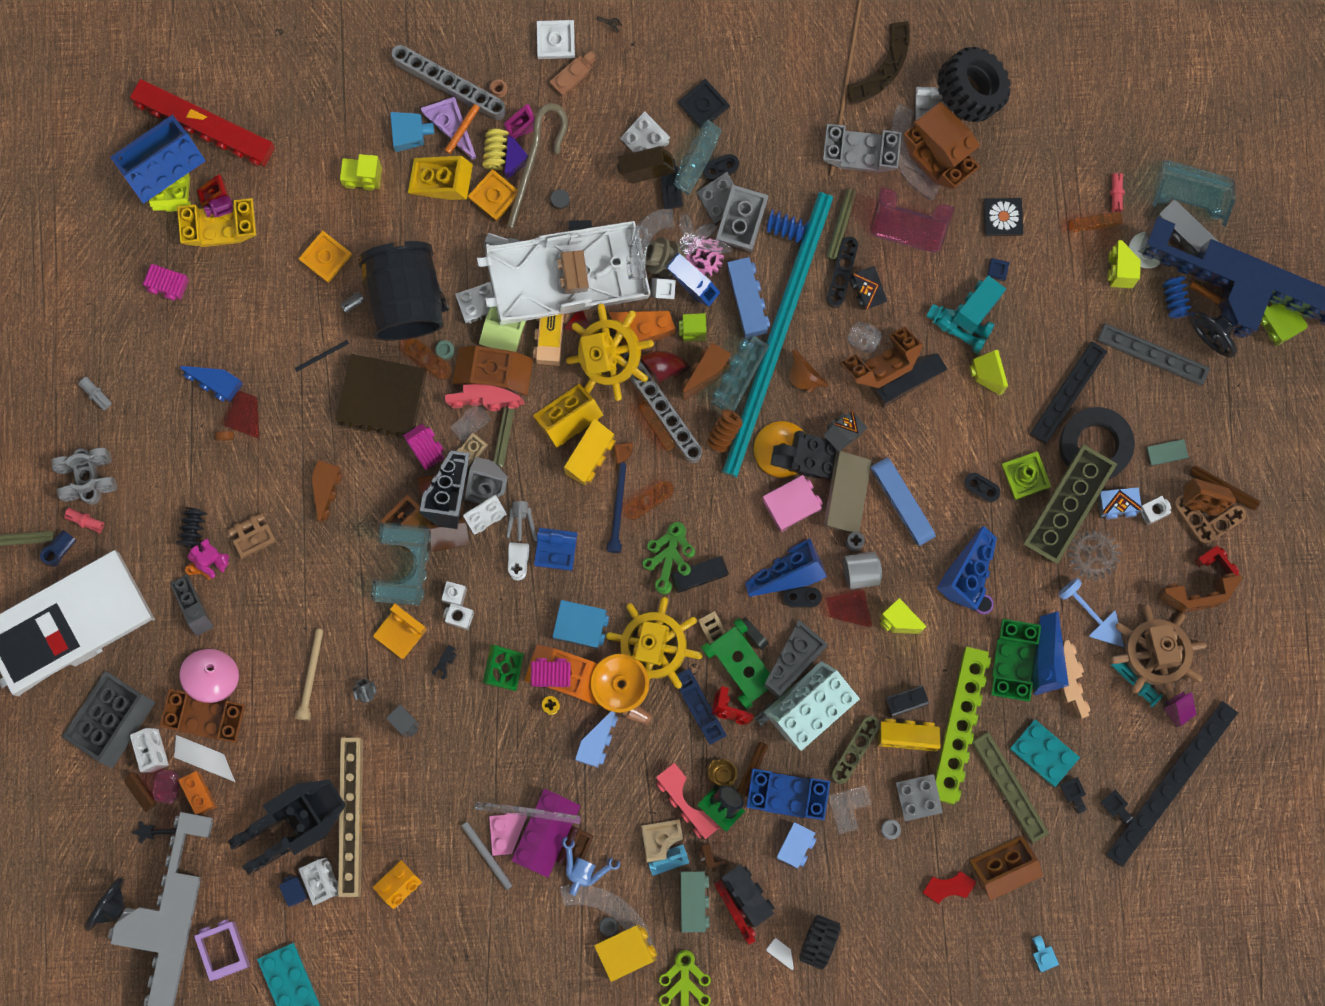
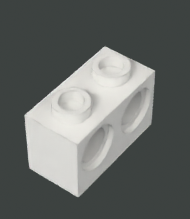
[130,728,169,772]

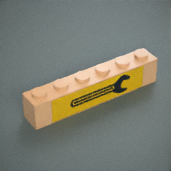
[533,314,564,366]

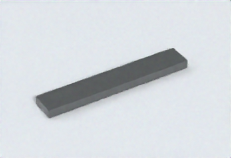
[1097,323,1210,386]

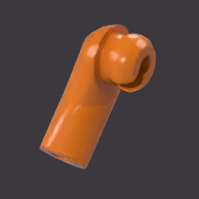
[185,562,211,580]

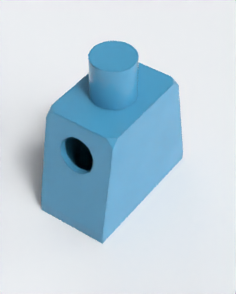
[390,112,435,152]

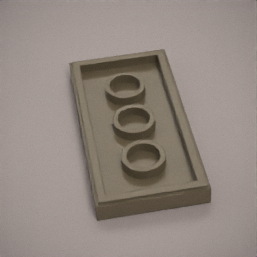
[823,451,872,533]

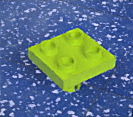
[1001,451,1051,500]

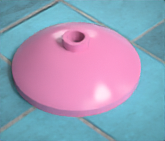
[180,649,239,703]

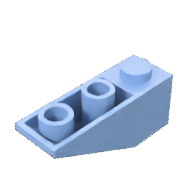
[575,711,618,768]

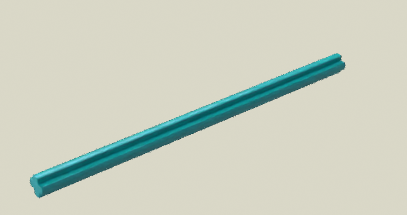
[722,192,833,478]

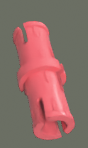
[1110,173,1125,212]
[64,507,104,533]

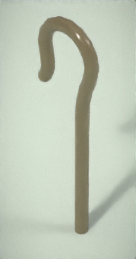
[506,103,568,229]

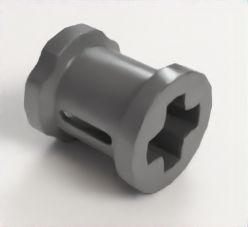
[846,532,865,552]

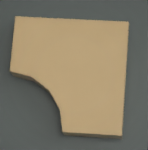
[641,819,683,862]

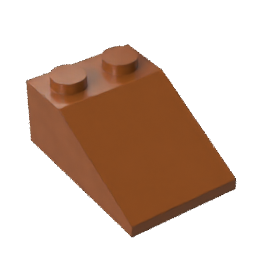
[913,102,980,170]

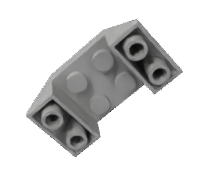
[823,124,902,173]

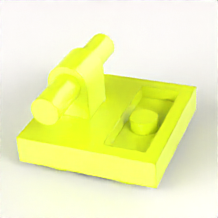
[149,173,191,212]

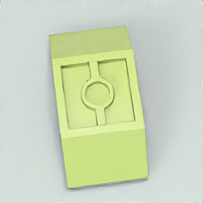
[479,306,526,352]

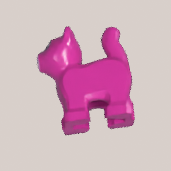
[187,539,229,579]

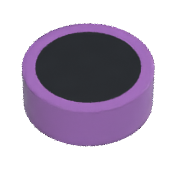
[975,595,994,615]

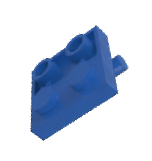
[534,528,578,571]

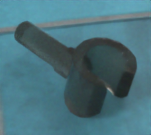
[597,16,623,33]

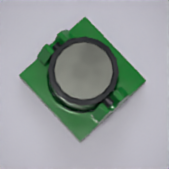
[697,786,745,832]

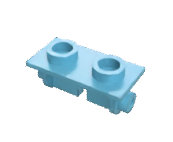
[648,845,689,876]

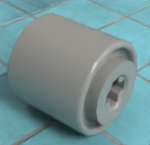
[843,551,882,590]

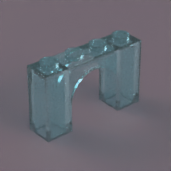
[371,522,431,605]

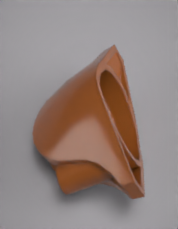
[789,349,829,393]

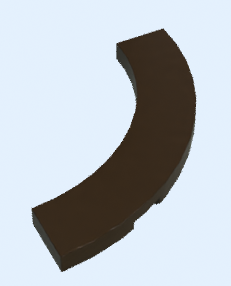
[846,21,910,105]

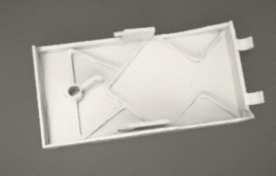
[477,221,651,325]

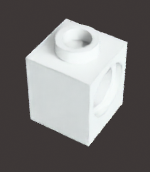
[650,278,676,299]
[1140,496,1171,526]
[442,581,467,606]
[443,603,474,631]

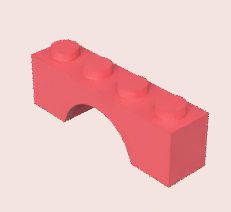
[656,763,720,840]

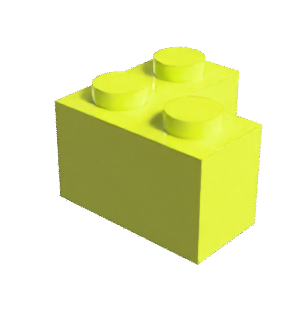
[340,154,382,191]

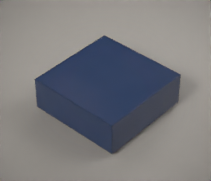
[987,258,1010,282]

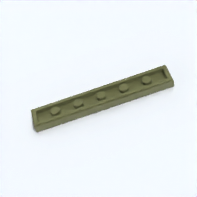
[972,732,1049,844]

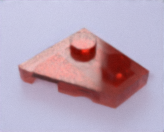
[224,391,260,439]
[826,590,872,628]

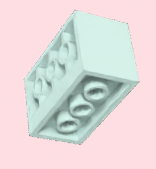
[764,661,860,751]

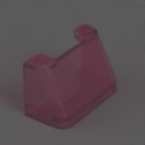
[870,187,955,253]

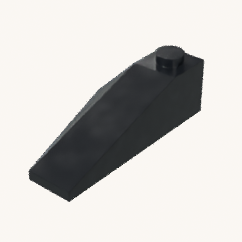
[420,450,470,529]

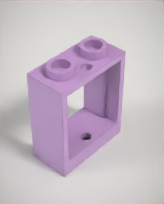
[194,919,251,981]

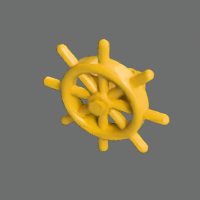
[566,303,654,401]
[606,597,703,689]

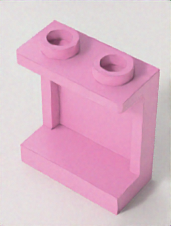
[762,475,823,533]

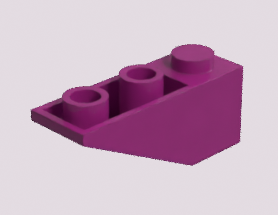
[1163,692,1197,727]

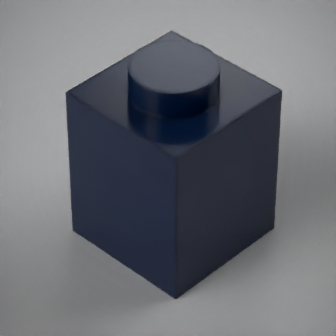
[279,875,309,907]

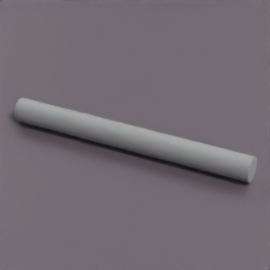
[461,822,513,890]

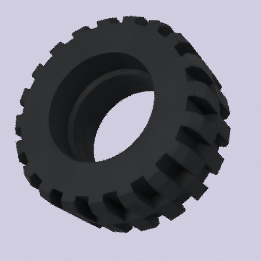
[937,47,1011,122]

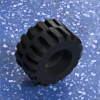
[799,914,841,970]

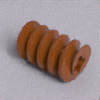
[707,409,743,452]

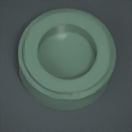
[435,340,455,360]

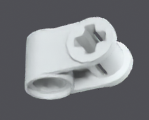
[508,543,529,581]

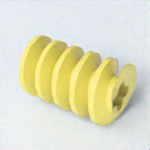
[482,129,509,170]

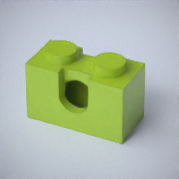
[679,313,706,342]

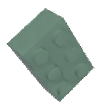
[681,872,709,933]

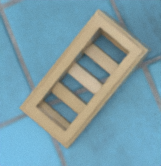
[698,611,726,644]

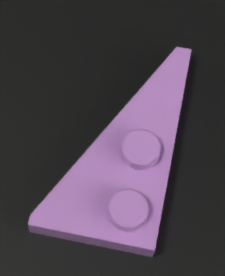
[421,97,476,159]

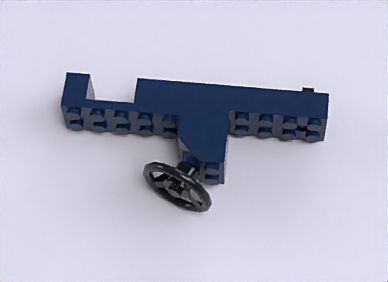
[1138,217,1325,358]

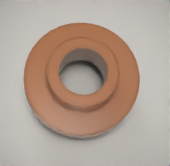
[489,80,508,98]

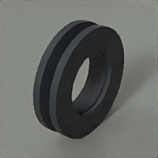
[1059,407,1135,479]

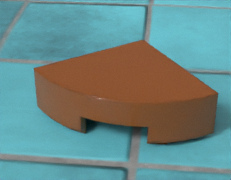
[614,442,633,465]

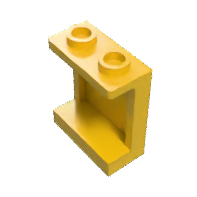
[594,924,657,982]

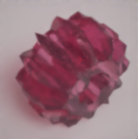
[153,770,180,804]

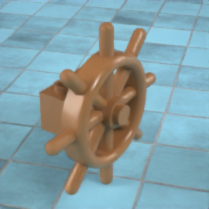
[1111,605,1207,701]

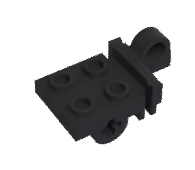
[770,431,838,480]

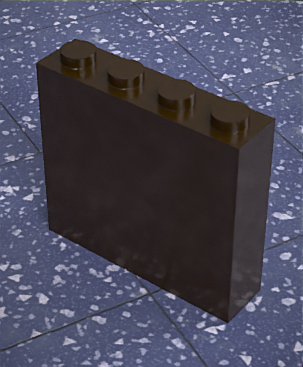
[336,354,427,440]

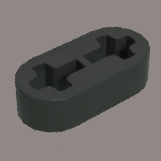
[742,617,769,650]

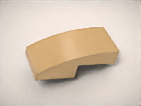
[457,433,488,470]

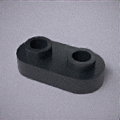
[703,154,739,181]
[964,473,1000,503]
[783,588,822,608]

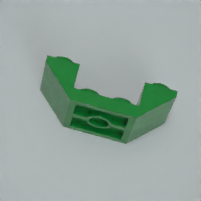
[991,619,1041,702]

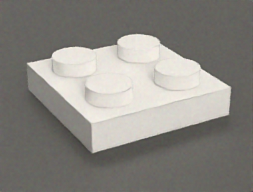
[537,20,575,59]

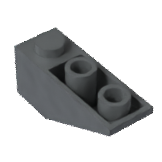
[170,575,214,636]

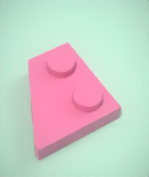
[489,813,528,856]

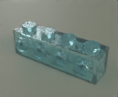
[711,336,769,411]

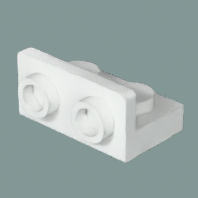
[299,858,339,905]

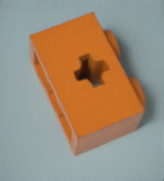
[179,771,217,816]

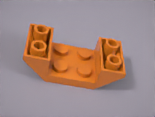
[524,644,598,706]

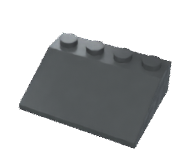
[62,671,156,769]

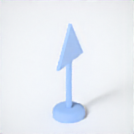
[1058,577,1124,647]

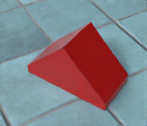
[197,175,229,208]

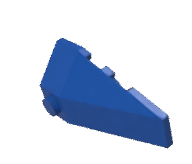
[937,526,997,610]
[745,538,827,597]
[1031,611,1069,696]

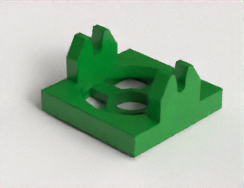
[482,645,524,691]

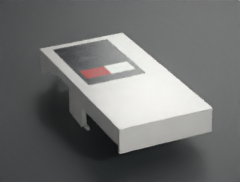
[0,550,155,697]

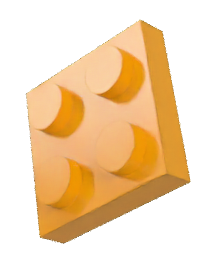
[468,169,518,222]
[299,230,352,283]

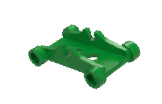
[700,618,770,710]

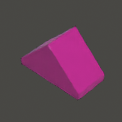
[503,104,535,139]

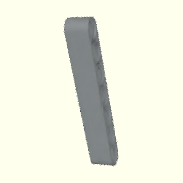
[392,45,506,120]
[621,352,702,463]

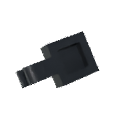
[432,644,457,680]
[1059,777,1087,814]
[1100,789,1134,824]

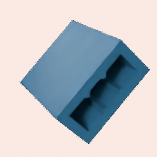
[552,600,610,650]

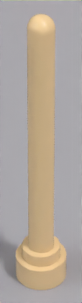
[294,628,323,721]

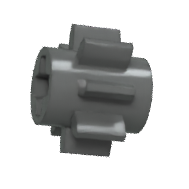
[352,678,377,703]

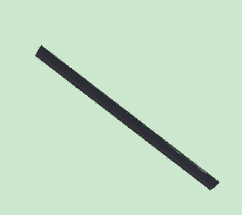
[295,340,349,372]

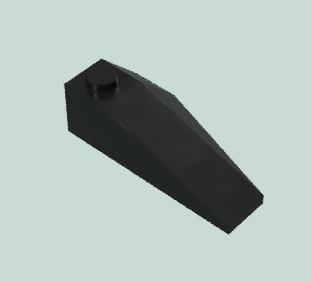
[869,353,948,408]

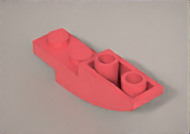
[445,384,525,411]

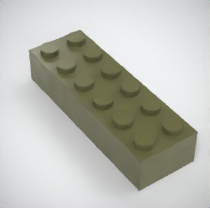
[1023,444,1117,564]

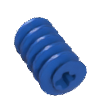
[767,209,808,243]
[1162,276,1191,318]

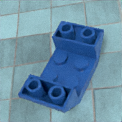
[747,769,830,820]

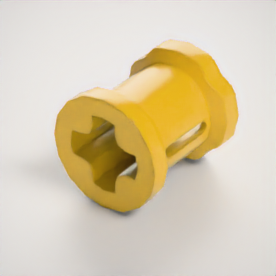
[542,696,560,715]

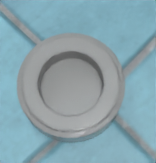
[881,820,901,840]

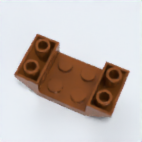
[903,125,980,189]
[840,327,923,388]
[452,346,534,396]
[1158,573,1242,613]
[160,689,246,743]

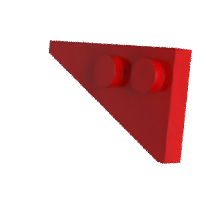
[714,880,756,945]

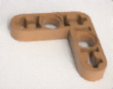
[1174,495,1246,545]

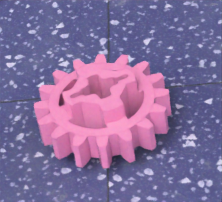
[684,237,724,277]

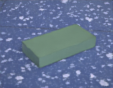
[1146,439,1189,466]

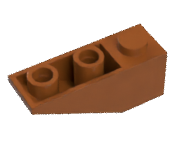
[312,460,343,524]

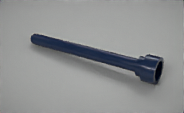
[606,462,626,553]

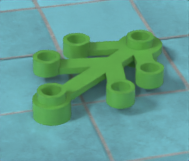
[643,522,695,595]

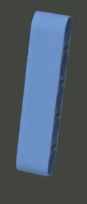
[871,457,936,546]

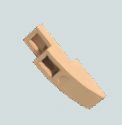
[1060,640,1090,720]

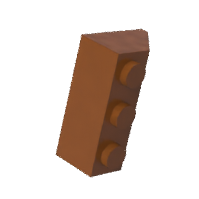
[969,836,1043,901]

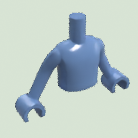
[561,837,620,896]

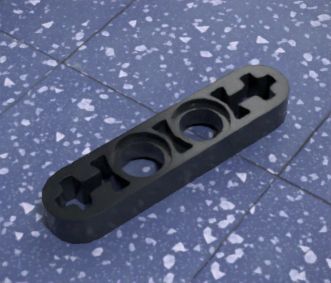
[827,237,858,308]

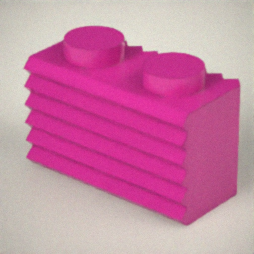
[143,264,189,301]
[403,423,444,470]
[531,658,571,687]

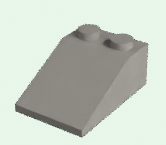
[716,185,769,253]

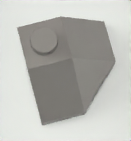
[465,457,508,504]

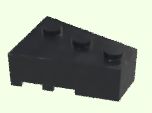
[721,864,775,928]

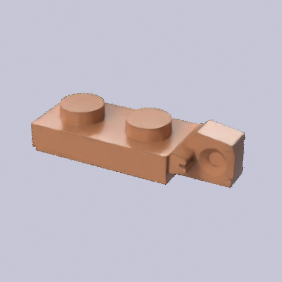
[550,51,596,97]

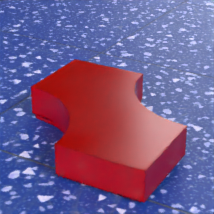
[922,871,977,904]

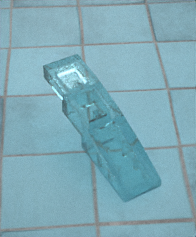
[673,120,722,195]

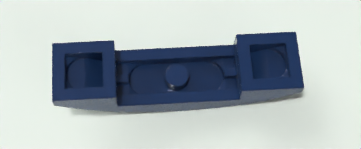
[677,668,727,745]

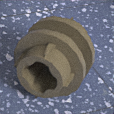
[642,237,686,278]

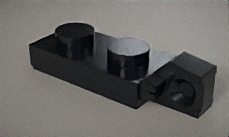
[661,159,684,210]

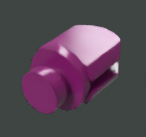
[203,196,233,218]

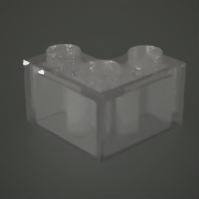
[828,785,872,835]

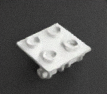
[620,111,670,152]
[455,282,494,324]
[463,495,507,535]

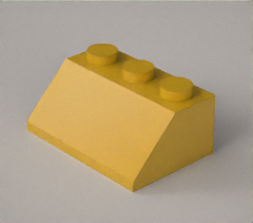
[533,383,603,448]
[564,419,616,486]
[878,719,940,752]

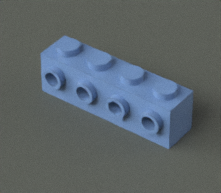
[727,257,770,338]

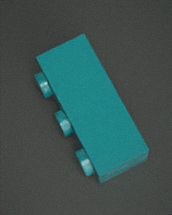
[953,275,1006,335]

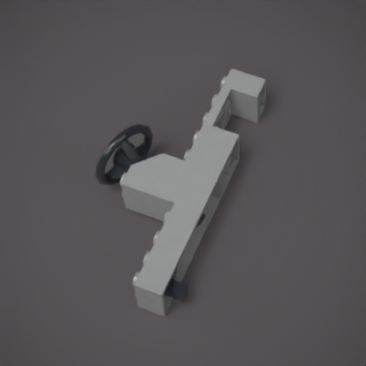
[84,812,214,1006]

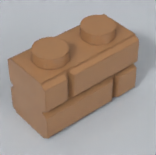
[557,250,589,294]

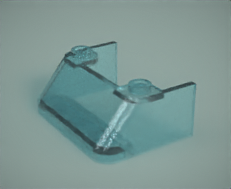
[1152,160,1236,227]

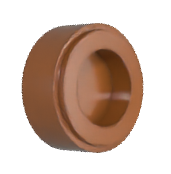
[214,431,234,441]

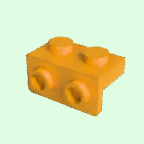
[373,860,422,909]

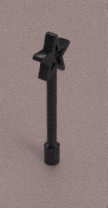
[132,821,177,844]

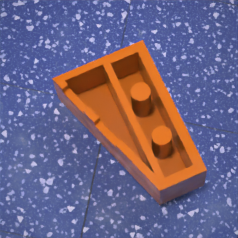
[609,311,676,346]

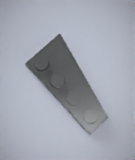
[764,620,828,699]

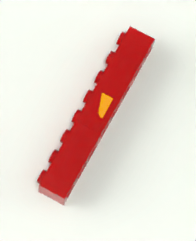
[130,79,275,167]

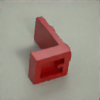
[1195,545,1239,576]
[711,686,754,725]

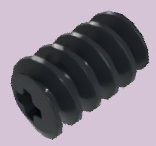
[176,507,208,549]

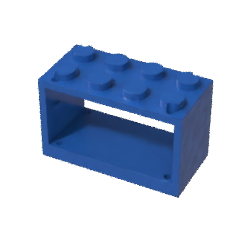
[110,115,206,204]

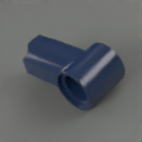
[40,530,77,567]

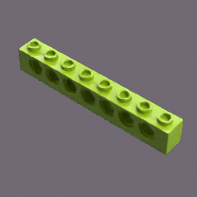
[935,647,991,805]

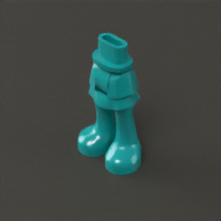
[926,304,995,355]

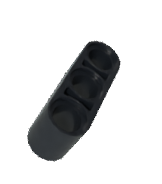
[670,556,729,593]

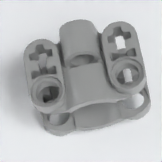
[51,448,117,505]

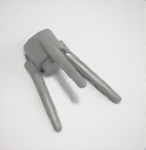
[506,501,538,542]

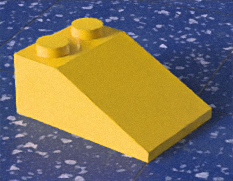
[408,156,473,200]

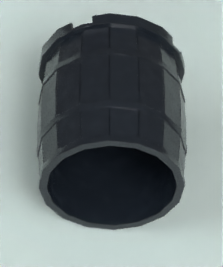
[358,241,444,341]

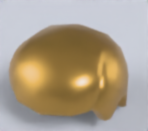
[707,758,737,788]

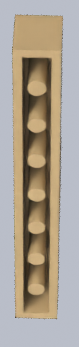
[338,738,363,897]

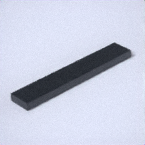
[1030,341,1108,445]

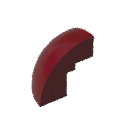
[640,351,690,384]

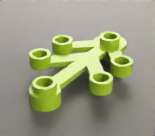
[659,950,711,1006]

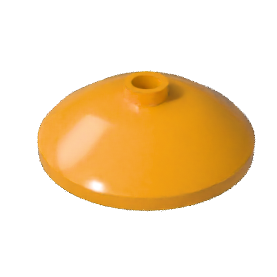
[753,421,806,478]
[591,654,649,713]

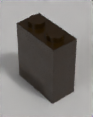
[617,146,675,184]

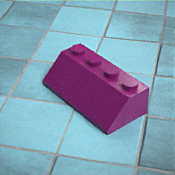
[512,788,581,878]

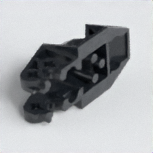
[227,780,346,875]

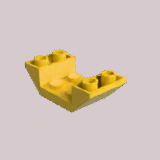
[177,198,256,247]

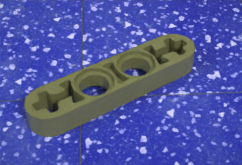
[832,716,880,784]

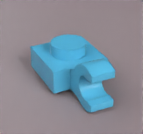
[1032,935,1059,972]

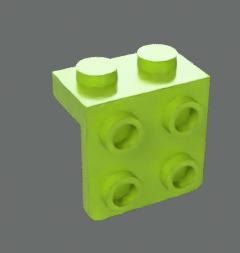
[1260,303,1308,347]

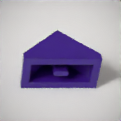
[505,136,528,178]

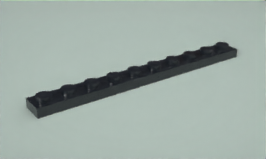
[1106,701,1238,867]

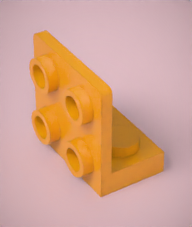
[373,603,427,659]

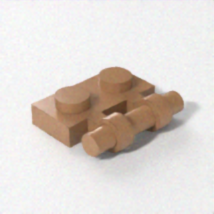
[228,513,277,559]

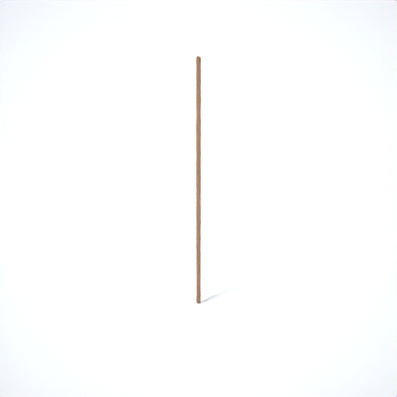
[829,0,862,176]

